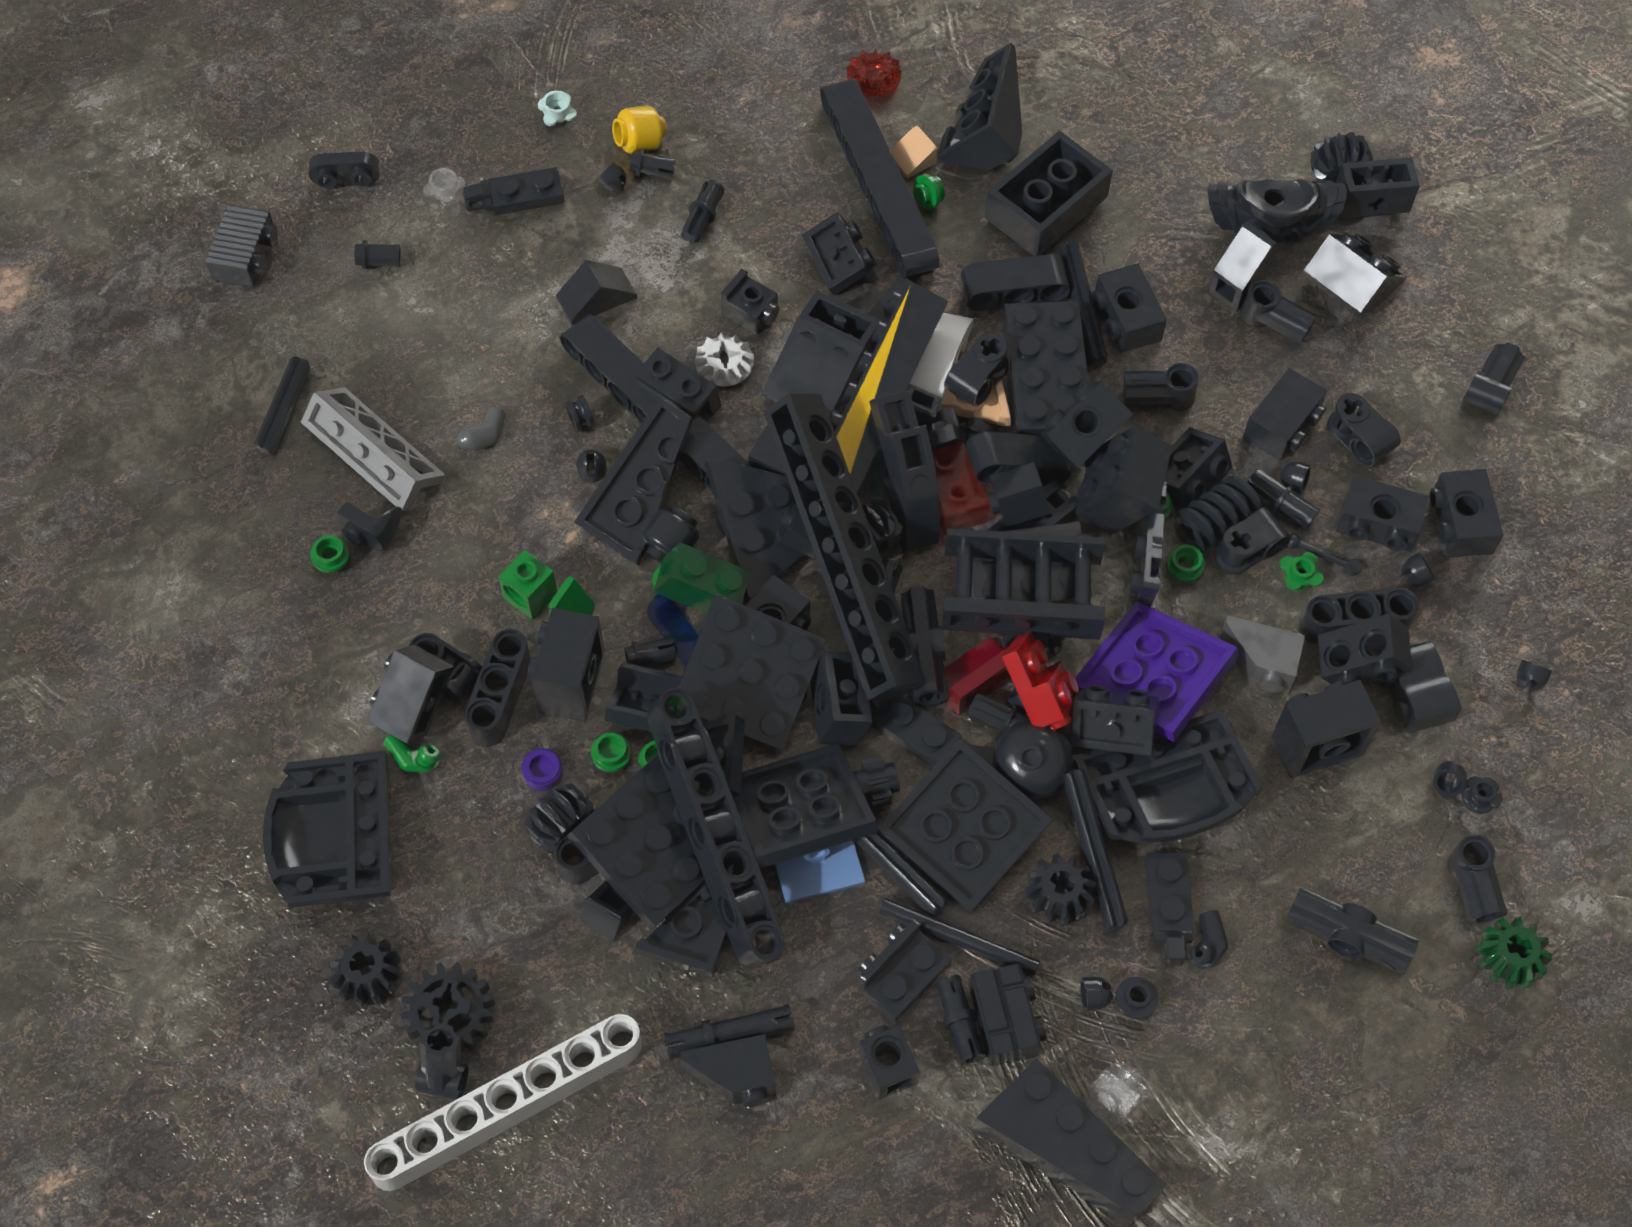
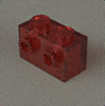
[932,441,990,535]

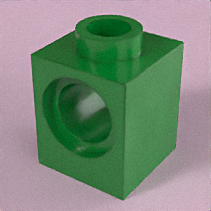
[498,550,558,620]

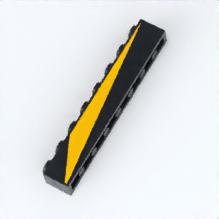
[779,281,948,561]

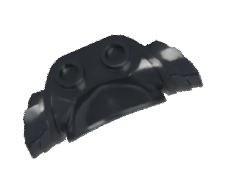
[1207,179,1347,244]

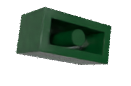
[654,542,751,613]

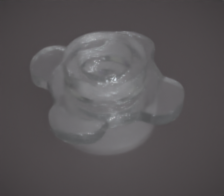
[423,168,466,205]

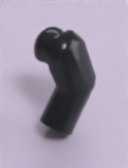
[1190,910,1229,970]

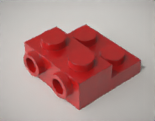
[1002,631,1079,729]

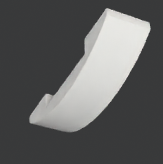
[909,313,974,411]

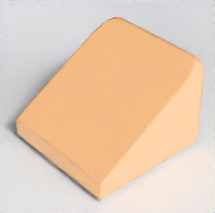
[890,126,937,179]

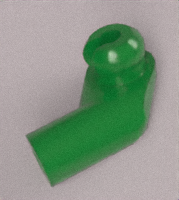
[383,734,440,773]

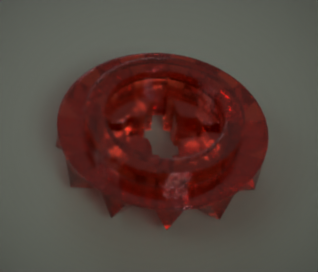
[847,48,902,96]

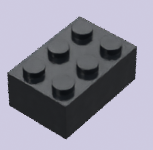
[984,130,1113,256]

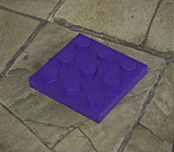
[1075,601,1238,742]

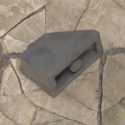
[1220,615,1305,694]

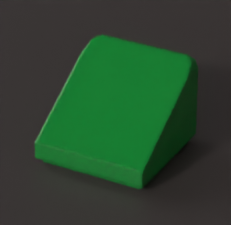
[548,576,595,615]

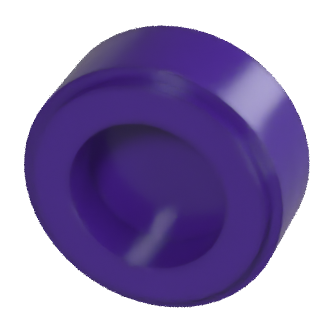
[522,748,563,791]

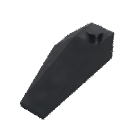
[937,42,1022,170]

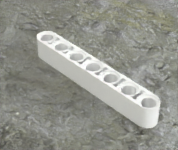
[364,1014,642,1191]

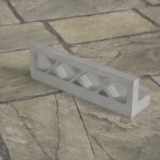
[301,387,445,511]

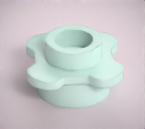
[538,91,577,126]

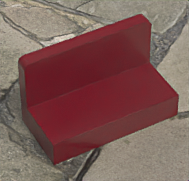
[944,637,1011,716]

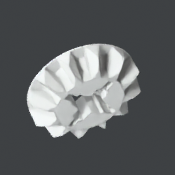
[695,332,754,386]

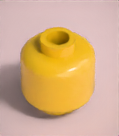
[612,105,667,154]

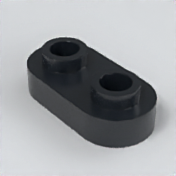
[308,152,380,188]

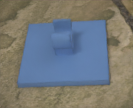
[775,840,865,904]

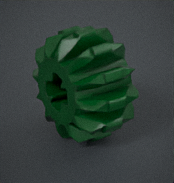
[1476,916,1553,990]

